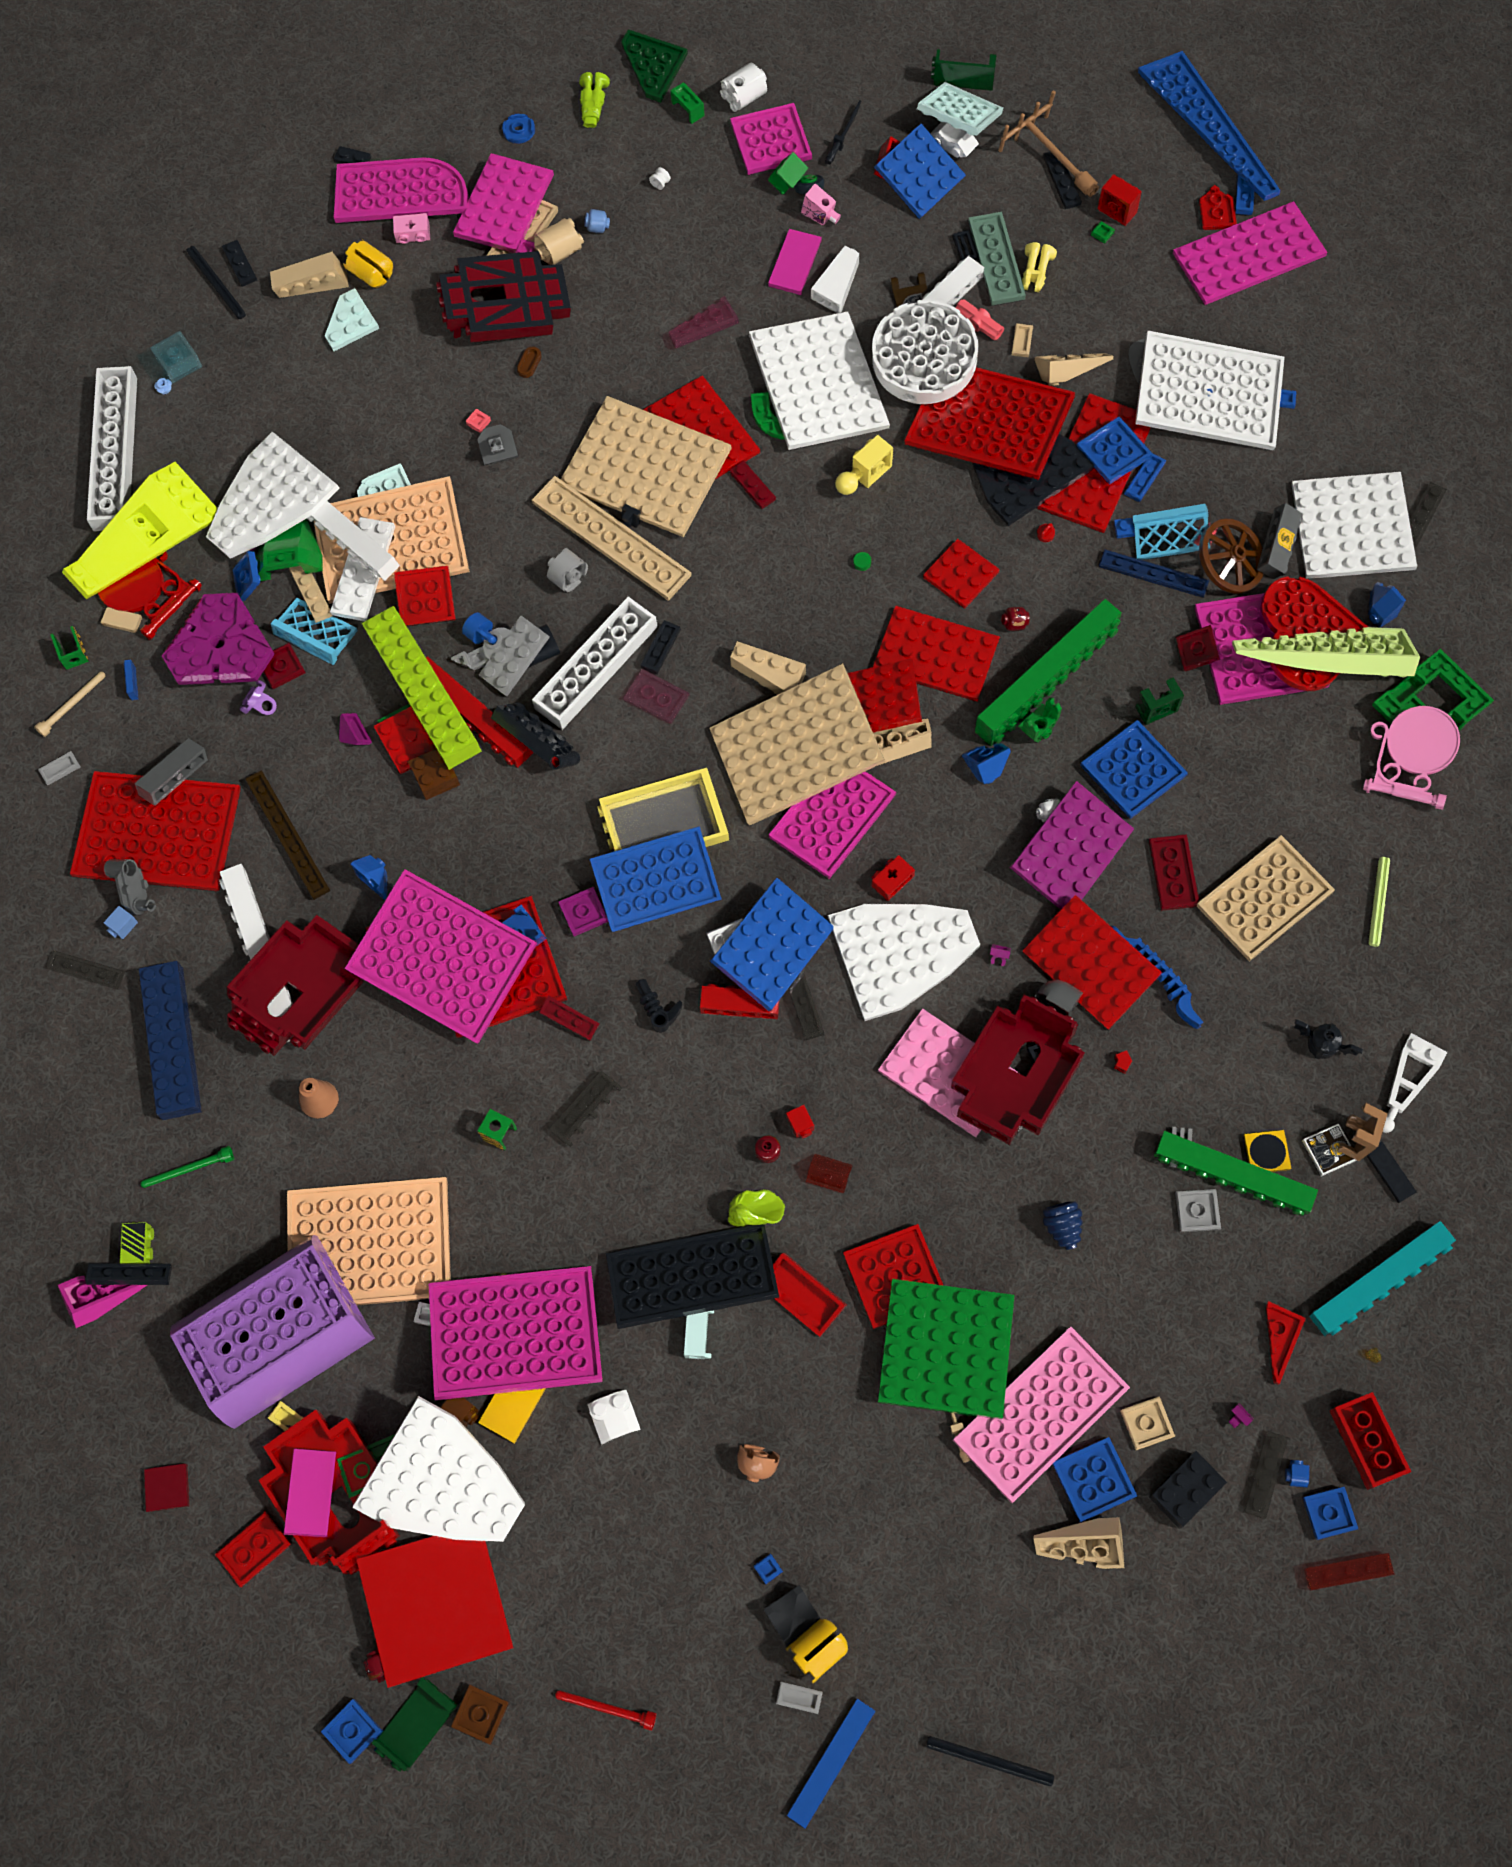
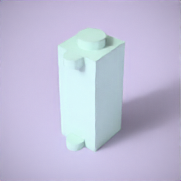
[684,1310,714,1359]

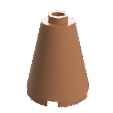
[299,1078,339,1119]

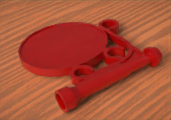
[98,551,202,640]

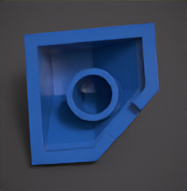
[1368,582,1406,628]
[962,743,1011,784]
[351,855,387,900]

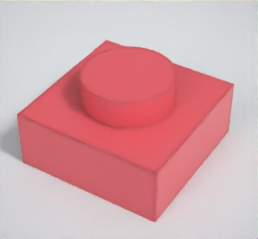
[466,409,491,433]

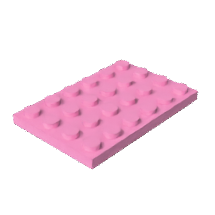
[878,1009,1020,1137]

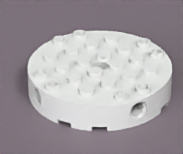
[872,300,978,404]

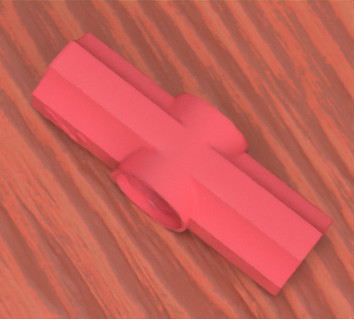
[955,299,1004,341]

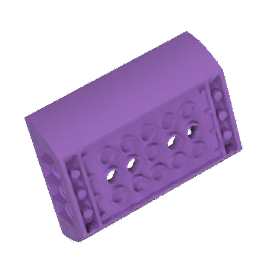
[170,1235,375,1429]

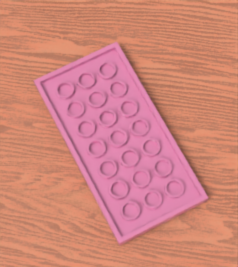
[953,1327,1130,1503]

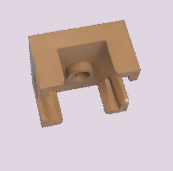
[1338,1103,1388,1161]

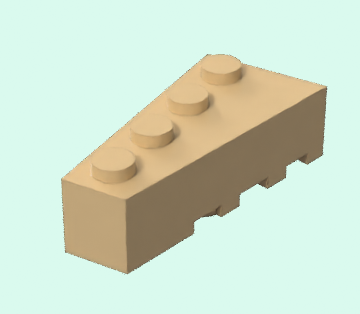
[270,252,349,298]
[730,641,806,695]
[873,719,931,765]

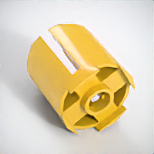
[343,239,393,288]
[785,1619,848,1683]

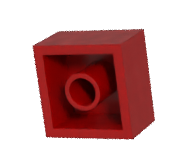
[1098,174,1142,226]

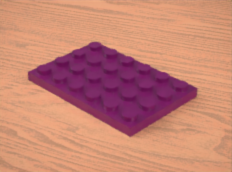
[1010,781,1134,910]

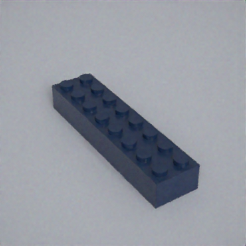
[139,961,202,1120]

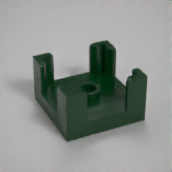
[1135,677,1184,725]

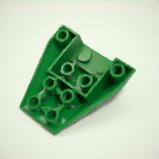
[255,518,323,581]

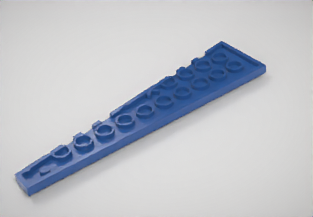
[1138,51,1280,201]

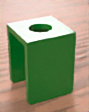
[768,152,808,194]

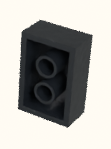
[1149,1451,1227,1529]

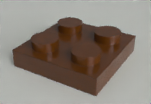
[451,1685,510,1745]

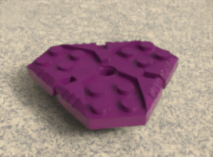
[162,593,275,685]

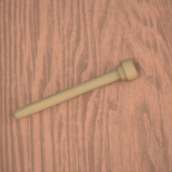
[34,672,105,737]

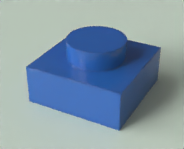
[1114,518,1135,538]

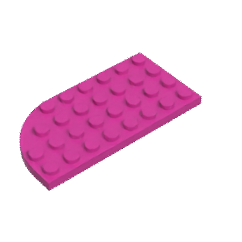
[334,158,468,223]

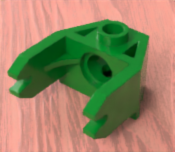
[1018,698,1062,742]

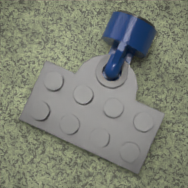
[462,612,550,696]

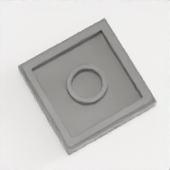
[1175,1189,1221,1232]

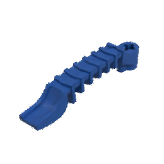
[1111,925,1203,1029]

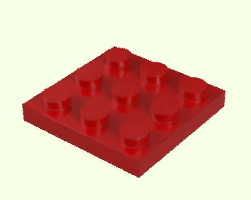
[923,539,1000,608]
[394,565,456,627]
[374,707,436,775]

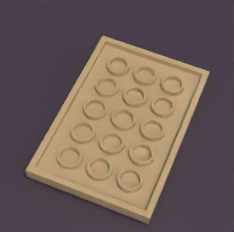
[1197,835,1335,962]

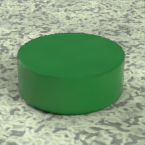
[853,552,871,571]

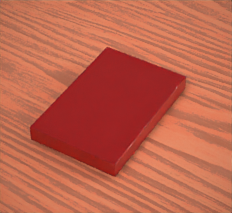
[215,1512,291,1588]

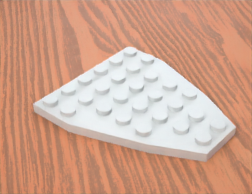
[206,432,339,559]
[828,904,980,1021]
[353,1396,525,1542]

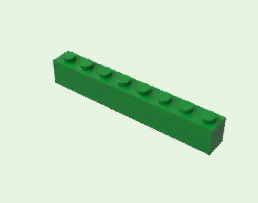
[1154,1131,1318,1216]

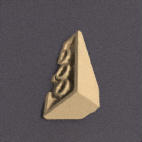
[1035,353,1113,385]
[1034,1517,1124,1569]

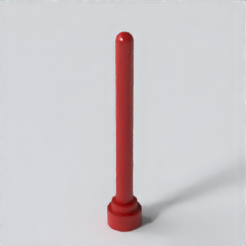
[555,1690,657,1731]

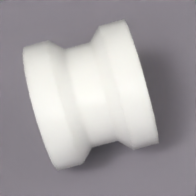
[649,167,671,190]

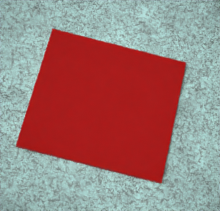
[356,1536,513,1688]

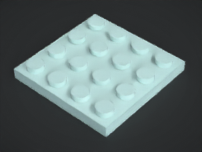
[917,82,1003,136]

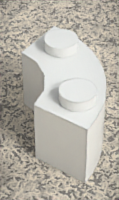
[931,122,979,158]

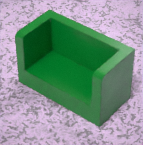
[670,82,705,124]

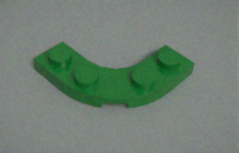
[751,392,785,440]

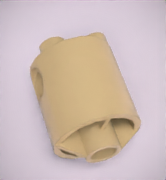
[534,218,584,265]

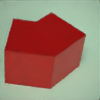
[1114,1050,1132,1074]

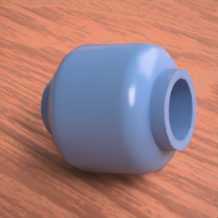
[584,209,610,233]

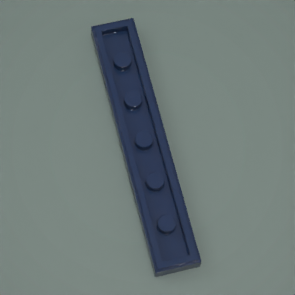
[1099,549,1209,598]

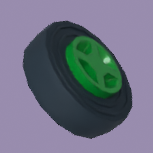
[794,174,824,194]

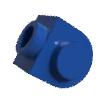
[1285,1460,1309,1488]

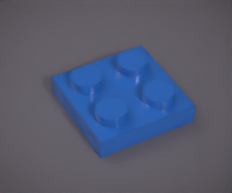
[233,551,260,601]
[1303,1487,1358,1540]
[321,1699,383,1764]

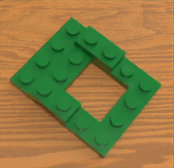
[1372,649,1494,731]

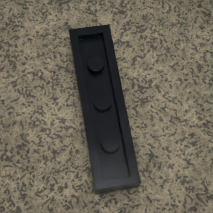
[1043,149,1082,210]
[85,1264,172,1285]

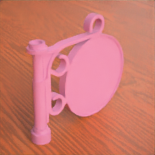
[1363,706,1460,810]

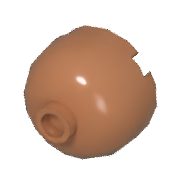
[737,1444,780,1482]

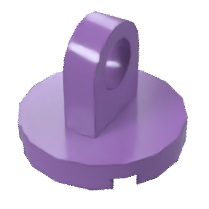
[240,680,276,715]

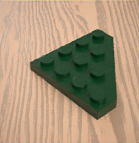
[621,29,688,103]

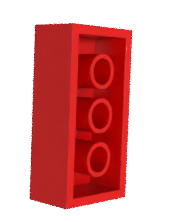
[1330,1392,1411,1490]

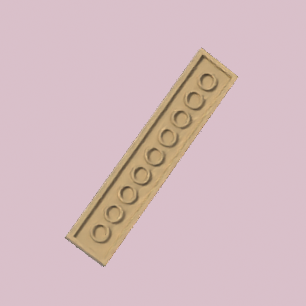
[532,476,691,601]

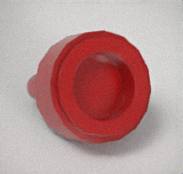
[1037,523,1055,542]

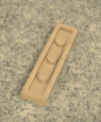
[289,566,332,623]

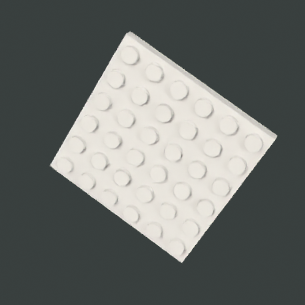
[1291,472,1417,578]

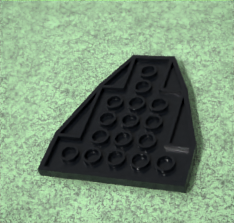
[972,434,1094,526]

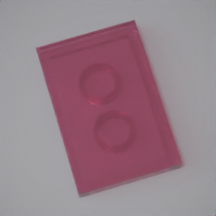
[623,669,690,724]

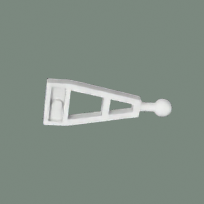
[1383,1033,1447,1133]

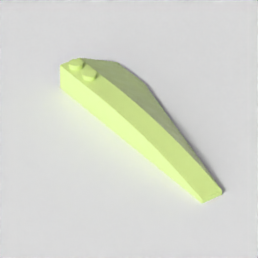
[1232,627,1420,677]

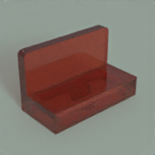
[806,1154,852,1193]

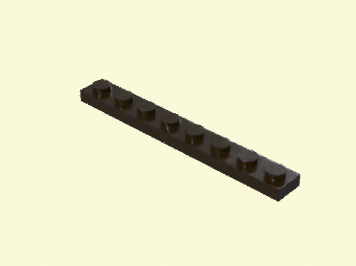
[245,770,330,900]

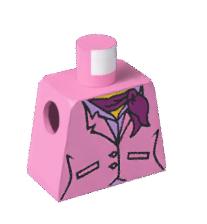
[801,184,841,225]

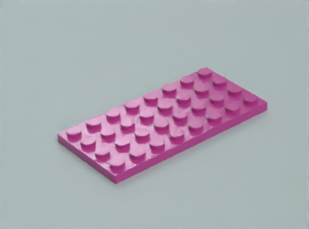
[1173,201,1327,305]

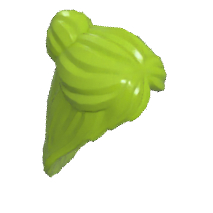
[728,1190,785,1227]

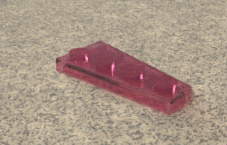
[669,296,739,348]

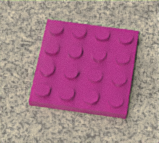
[730,103,812,175]

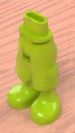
[579,72,610,128]

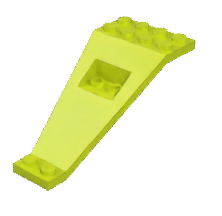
[62,462,218,599]

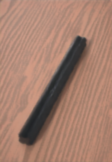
[187,246,246,319]
[926,1736,1054,1787]

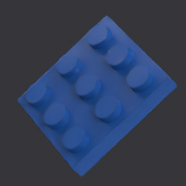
[1077,417,1153,485]
[1052,1437,1137,1523]

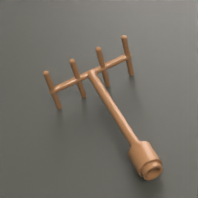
[998,90,1099,197]

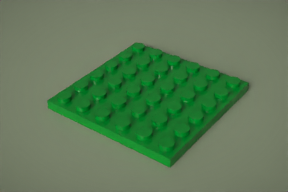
[878,1279,1015,1420]

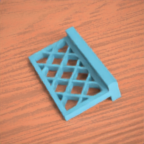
[1133,504,1210,560]
[271,598,357,665]

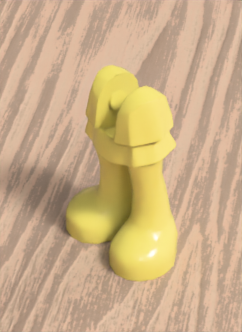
[1022,242,1057,292]

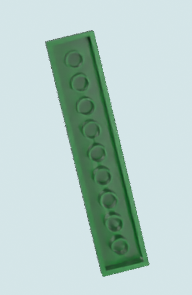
[975,599,1122,746]

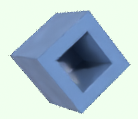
[104,906,138,939]

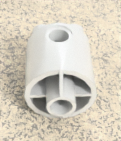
[720,63,767,112]

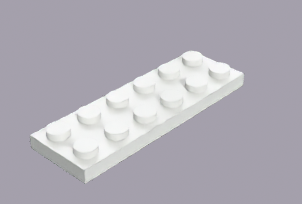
[330,517,395,621]

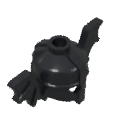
[1294,1019,1363,1059]

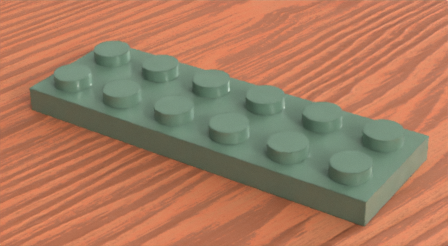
[968,212,1026,305]

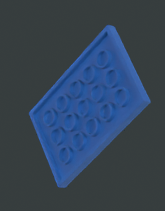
[590,826,721,932]
[710,878,834,1011]

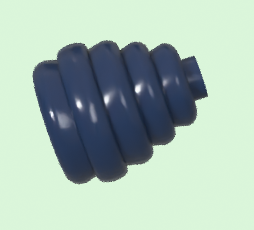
[1043,1201,1083,1250]

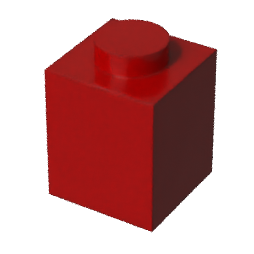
[786,1105,814,1138]

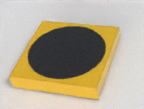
[1244,1130,1291,1172]

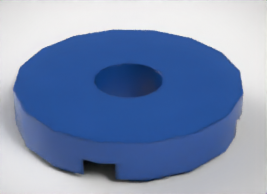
[502,114,535,144]

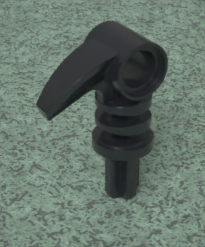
[636,979,683,1033]

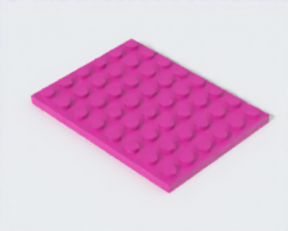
[345,869,537,1044]
[429,1266,602,1400]

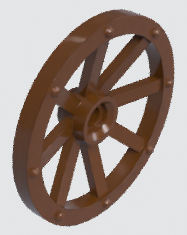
[1199,519,1263,594]

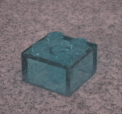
[150,331,202,384]

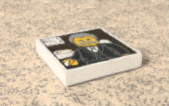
[1302,1124,1357,1176]

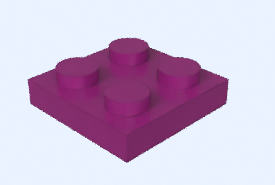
[558,887,609,937]

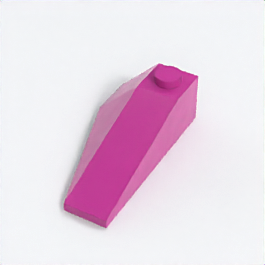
[58,1276,147,1328]

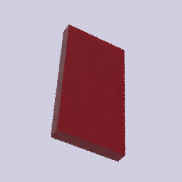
[1148,834,1199,911]

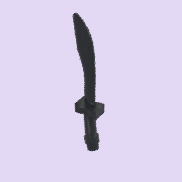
[825,100,861,165]

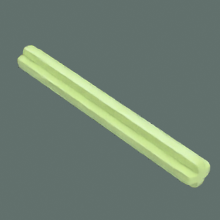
[1368,857,1390,947]

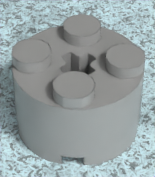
[547,548,588,592]

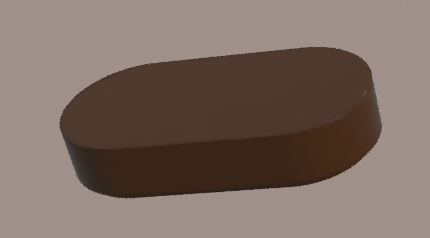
[517,347,542,378]

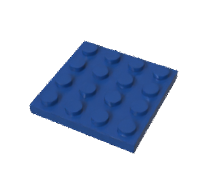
[874,124,966,219]
[1080,720,1188,819]

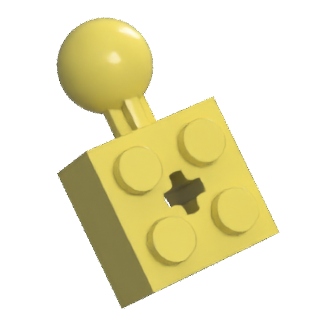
[835,435,893,495]

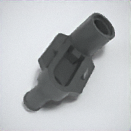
[104,859,156,915]

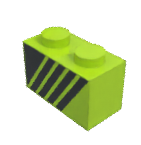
[120,1222,154,1264]

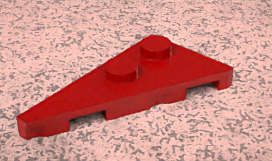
[1266,1301,1306,1385]

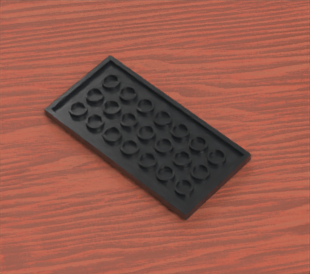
[606,1224,779,1329]

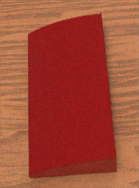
[773,1253,847,1337]

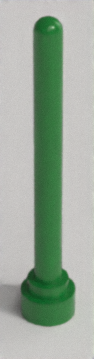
[140,1146,234,1188]

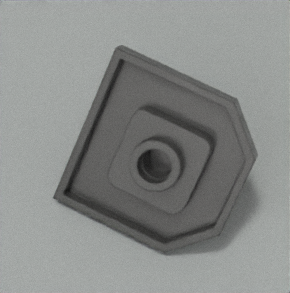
[477,424,519,466]

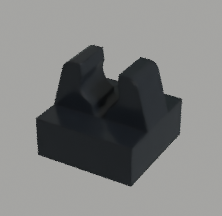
[621,504,641,528]

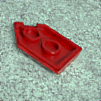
[1199,185,1237,230]

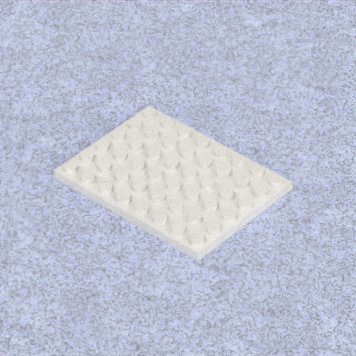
[749,312,890,450]
[1135,331,1284,450]

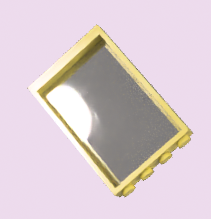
[597,768,729,851]

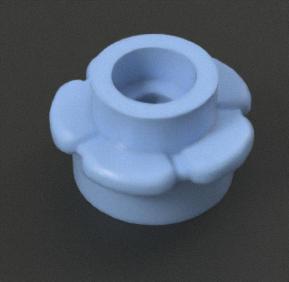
[155,378,172,394]

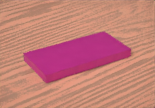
[768,229,822,295]
[284,1449,336,1537]

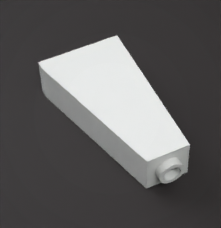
[811,246,859,313]

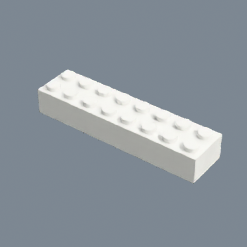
[532,597,657,730]

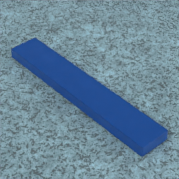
[787,1699,875,1829]

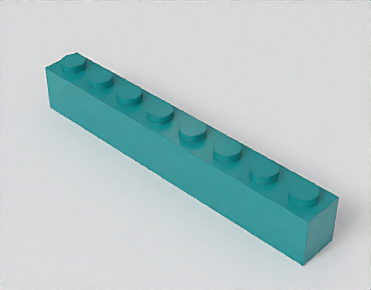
[1309,1221,1456,1337]

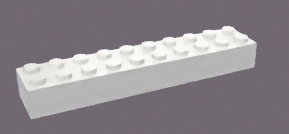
[87,366,137,531]

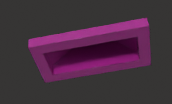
[339,713,372,745]

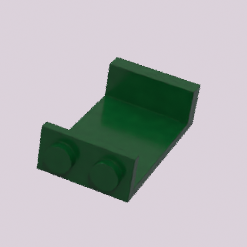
[931,49,997,91]
[372,1677,458,1772]

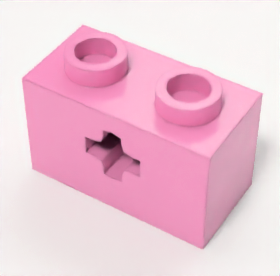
[393,213,430,244]

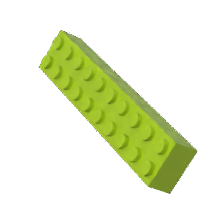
[362,606,482,770]

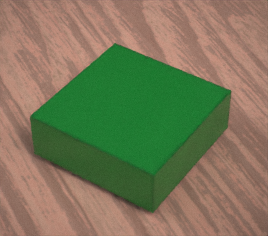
[1091,221,1115,244]

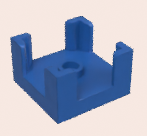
[503,905,547,946]

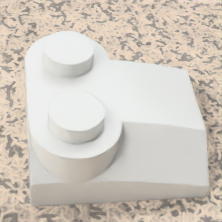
[588,1390,641,1444]

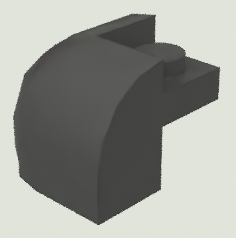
[1034,979,1083,1016]

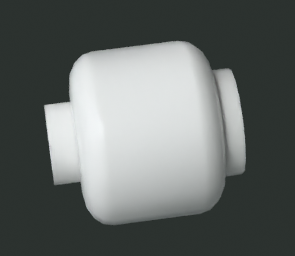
[1036,798,1060,823]

